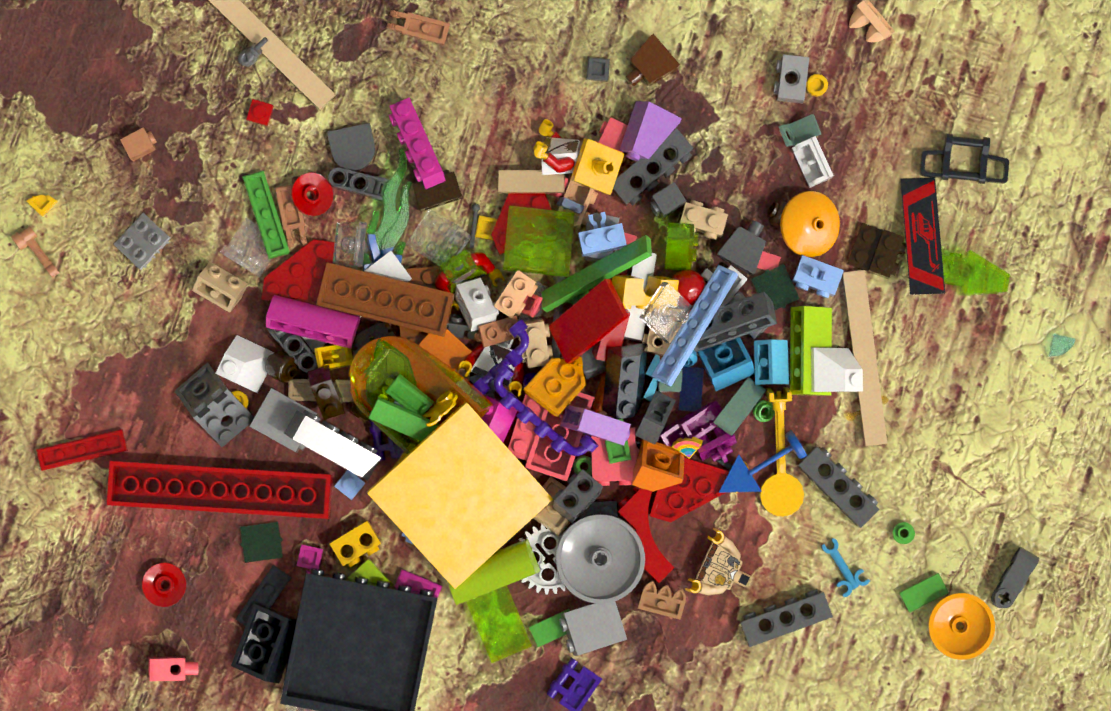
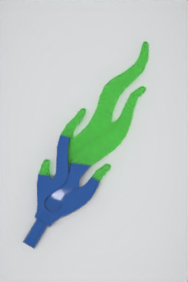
[362,148,412,271]

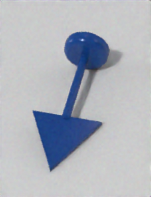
[718,430,807,493]

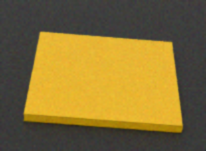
[367,402,553,589]

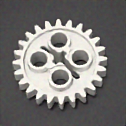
[519,524,567,595]

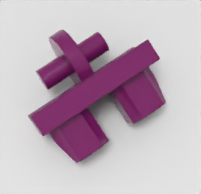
[698,427,737,463]

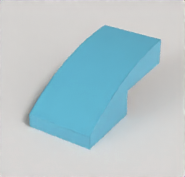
[643,354,660,402]

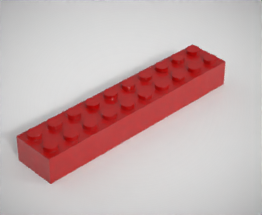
[107,461,333,519]

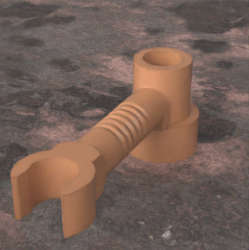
[11,226,59,278]

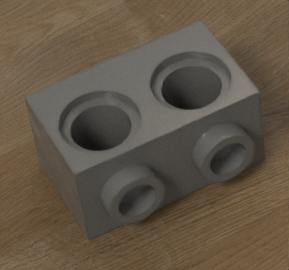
[650,182,686,219]
[635,391,676,444]
[553,470,603,524]

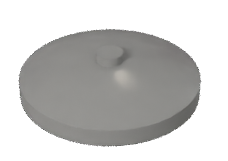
[556,514,645,604]

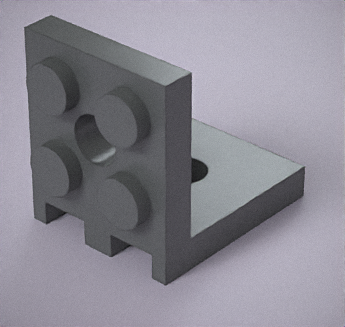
[175,363,254,447]

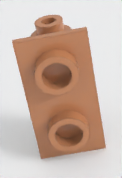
[475,315,519,348]

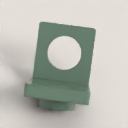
[779,114,821,147]

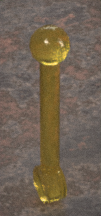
[846,396,888,421]

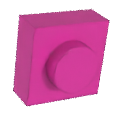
[297,544,323,569]

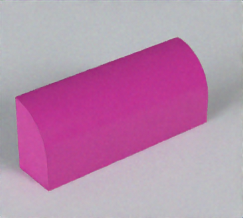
[266,295,360,349]

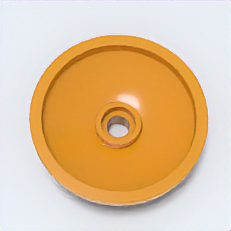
[780,191,840,257]
[928,593,995,660]

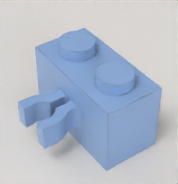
[578,212,627,257]
[792,255,844,298]

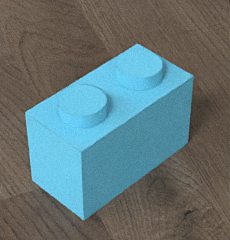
[754,339,789,385]

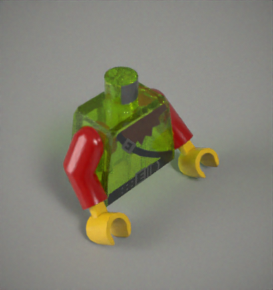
[435,249,505,314]

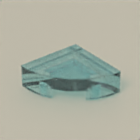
[1049,334,1076,357]

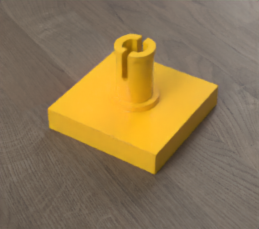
[570,138,624,195]

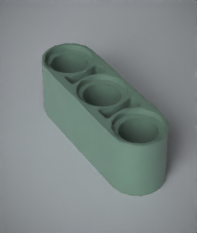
[714,377,767,436]

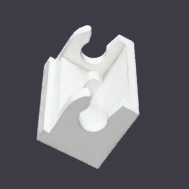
[792,136,833,188]

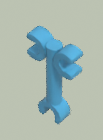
[821,538,870,597]

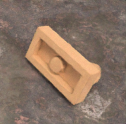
[849,0,895,42]

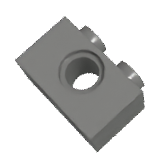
[773,54,809,104]

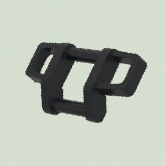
[920,133,1009,184]

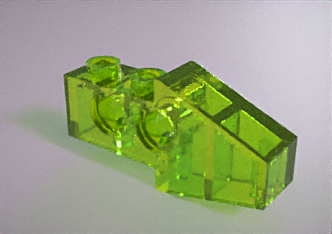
[942,250,1010,296]

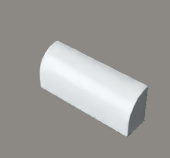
[624,253,657,342]

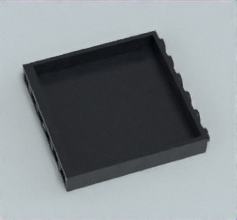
[280,568,438,711]

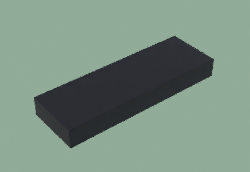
[235,565,292,626]

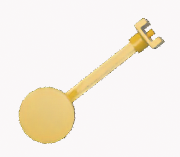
[760,387,804,517]

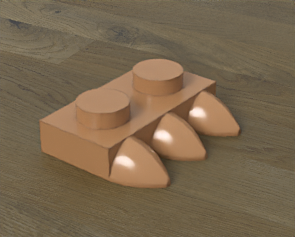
[638,581,686,620]

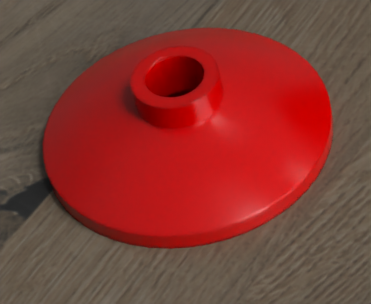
[291,172,333,216]
[142,563,186,607]

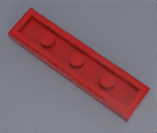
[36,429,128,471]

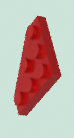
[491,193,560,256]
[262,240,335,306]
[649,458,729,523]

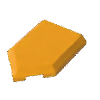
[523,357,586,416]

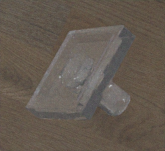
[333,221,370,267]
[639,282,693,344]

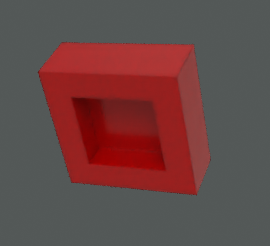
[246,99,274,127]

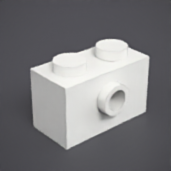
[455,278,499,332]

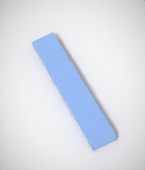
[651,265,738,387]

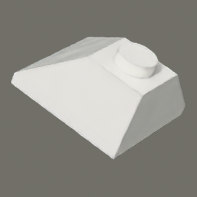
[215,335,274,393]
[811,348,863,392]

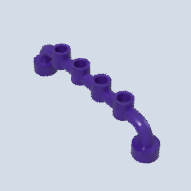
[473,320,529,395]
[494,362,599,456]

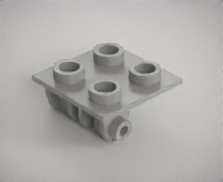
[114,213,170,270]

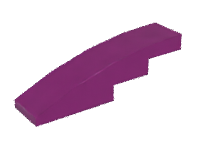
[637,400,722,449]

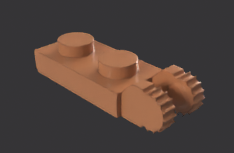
[386,10,450,46]
[275,184,308,248]

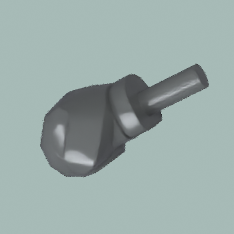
[238,37,268,67]

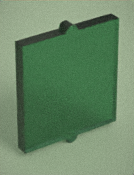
[751,264,800,310]
[240,522,283,563]

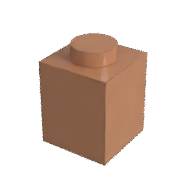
[120,127,157,162]

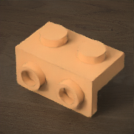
[555,180,598,229]
[494,270,538,318]

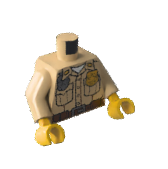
[685,528,750,595]

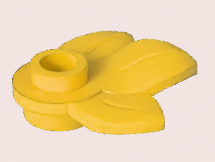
[423,391,458,426]

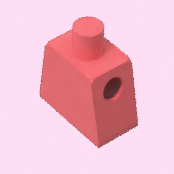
[148,657,198,681]

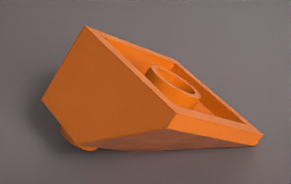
[632,439,684,492]

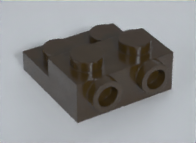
[847,223,906,279]

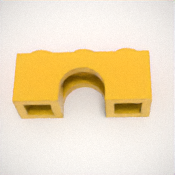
[612,275,679,310]

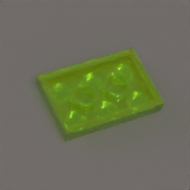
[466,585,532,663]

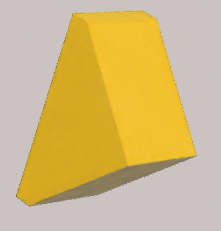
[314,345,354,370]

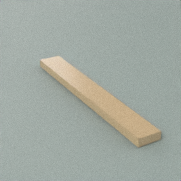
[208,0,336,111]
[842,270,887,446]

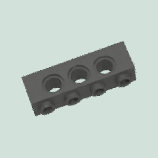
[612,128,693,206]
[684,292,777,352]
[797,447,880,528]
[739,589,833,647]

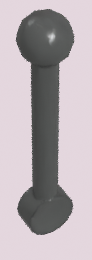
[470,204,480,249]

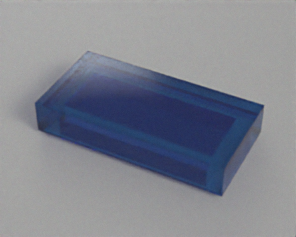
[678,367,704,412]

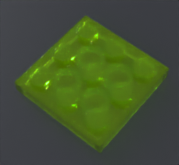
[503,205,575,277]

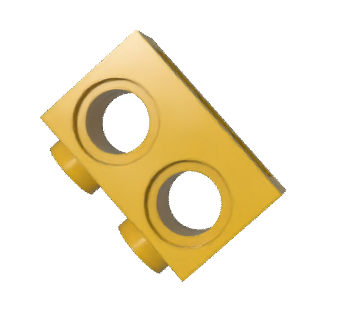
[330,521,382,567]

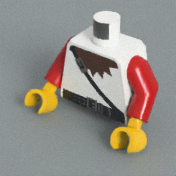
[533,119,581,175]
[456,339,525,397]

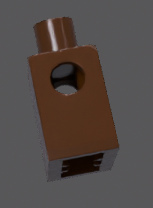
[626,33,680,86]

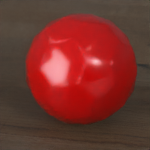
[672,269,706,309]

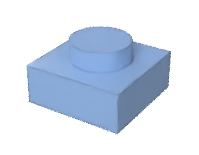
[334,470,365,500]

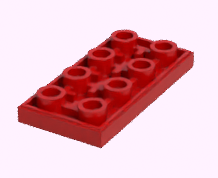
[549,279,629,364]

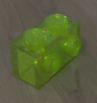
[665,223,698,270]

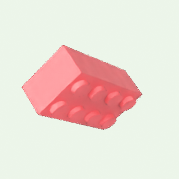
[525,392,594,481]

